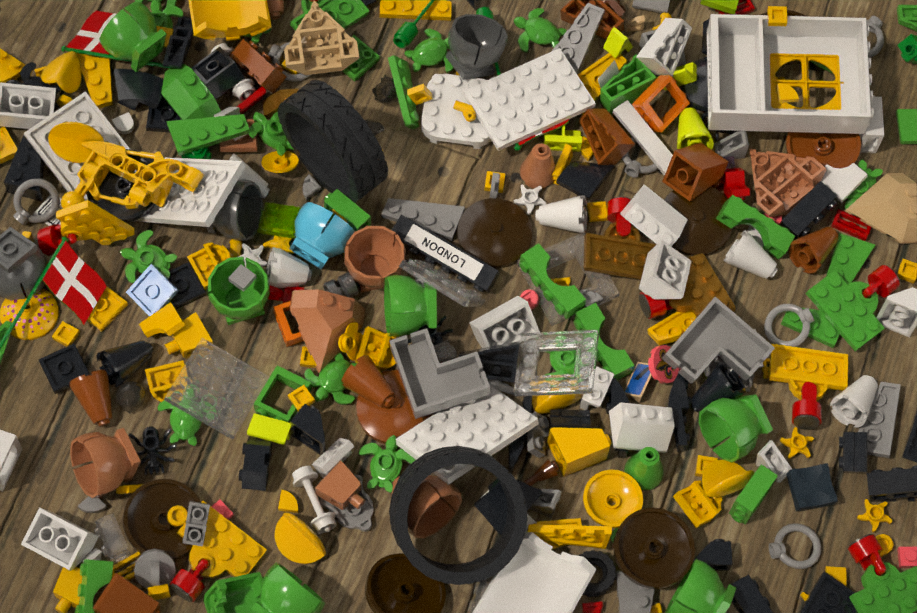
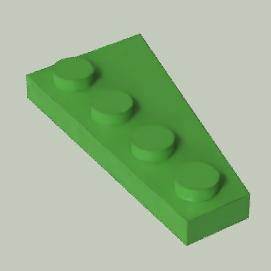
[388,55,419,129]
[166,114,250,156]
[826,233,875,284]

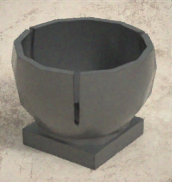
[446,14,508,80]
[206,179,263,241]
[0,227,49,300]

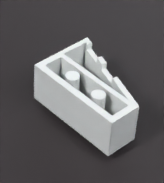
[636,18,692,76]

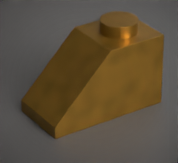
[263,88,299,118]

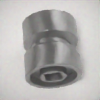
[323,272,358,298]

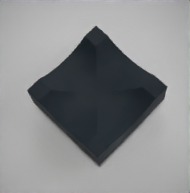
[786,463,838,512]

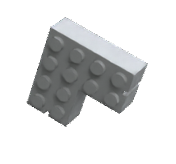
[662,297,775,384]
[390,328,490,419]

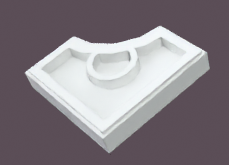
[821,163,868,203]

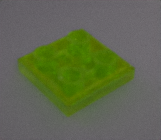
[258,202,301,239]

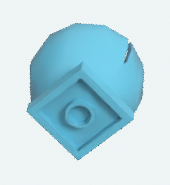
[289,202,355,269]

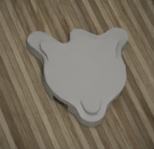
[319,475,373,532]

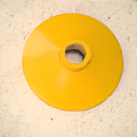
[261,151,299,173]

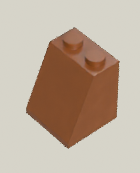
[662,143,729,201]
[93,573,161,613]

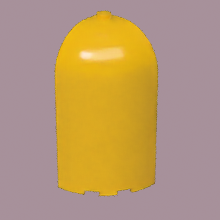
[188,0,272,41]

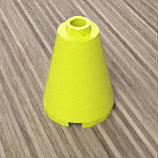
[677,108,714,150]

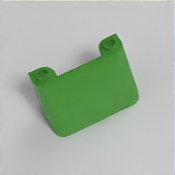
[204,572,263,613]

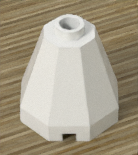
[266,247,312,288]

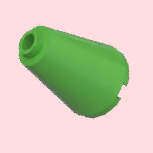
[624,447,664,491]

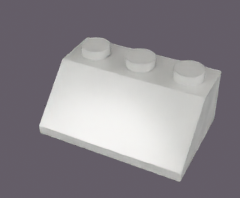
[0,83,56,129]
[620,184,688,247]
[639,240,691,299]
[876,287,917,338]
[470,296,540,348]
[609,402,674,453]
[21,507,99,571]

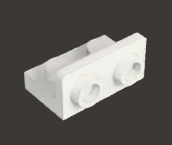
[580,366,614,410]
[312,438,354,478]

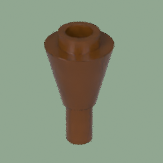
[524,459,559,486]

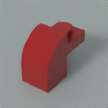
[722,167,750,200]

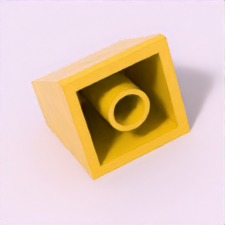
[547,427,611,477]

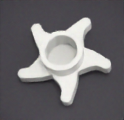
[514,184,546,215]
[238,243,267,267]

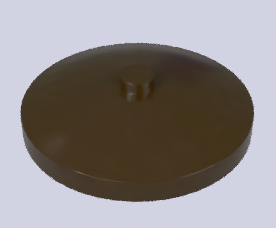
[664,186,733,256]
[457,198,533,269]
[123,479,201,559]
[613,508,695,589]
[365,553,446,613]

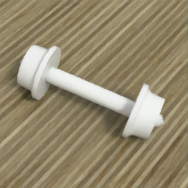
[211,43,256,101]
[292,466,337,534]

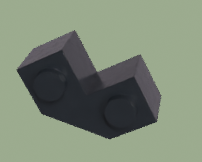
[239,436,272,491]

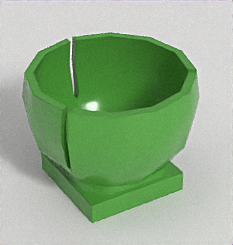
[99,2,167,72]
[208,257,270,325]
[384,275,437,337]
[698,395,773,462]
[665,559,736,613]
[251,562,326,613]

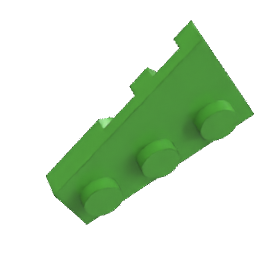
[781,307,840,348]

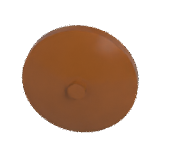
[786,132,861,169]
[356,370,434,445]

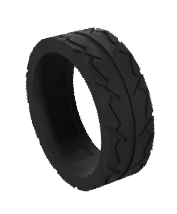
[278,80,388,203]
[389,446,528,585]

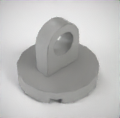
[134,549,176,589]

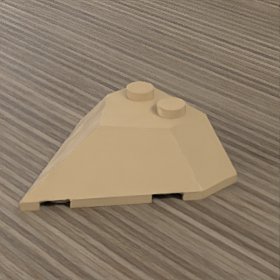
[284,1,359,75]
[845,173,917,244]

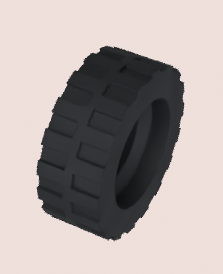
[578,550,616,597]

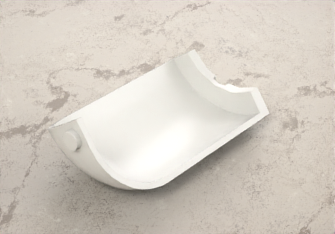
[473,532,596,613]

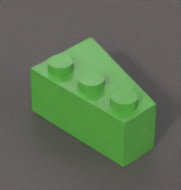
[600,54,656,115]

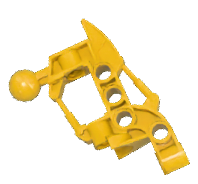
[61,141,204,209]

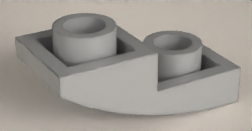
[527,412,549,458]
[182,501,210,546]

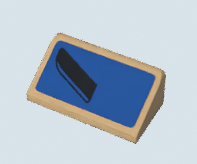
[624,362,652,403]

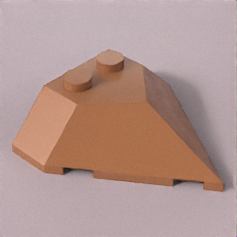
[749,148,826,217]
[290,289,365,373]

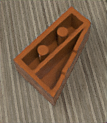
[560,0,624,40]
[229,39,287,93]
[579,108,635,165]

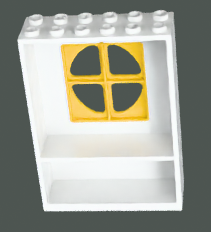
[707,14,874,134]

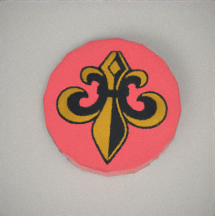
[648,345,679,384]

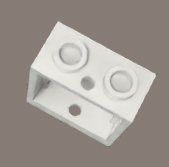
[859,95,884,153]
[0,430,22,492]

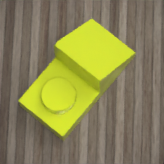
[603,27,633,58]

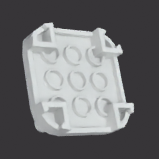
[421,74,492,149]

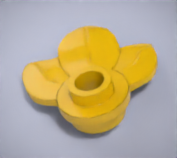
[338,323,363,361]

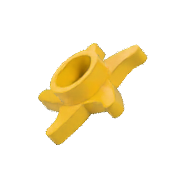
[263,229,294,254]
[780,427,814,459]
[857,499,892,532]

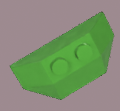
[161,64,221,120]

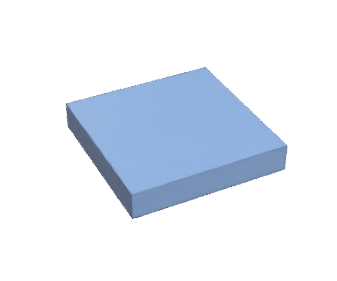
[126,264,179,316]

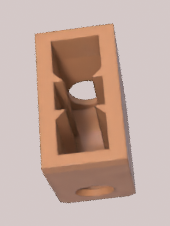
[315,460,365,510]

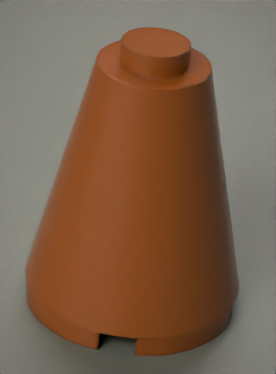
[789,227,839,273]
[341,355,395,408]
[69,370,113,427]

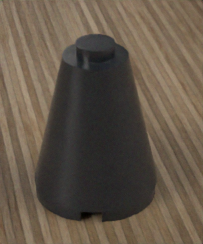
[96,340,153,387]
[691,362,746,413]

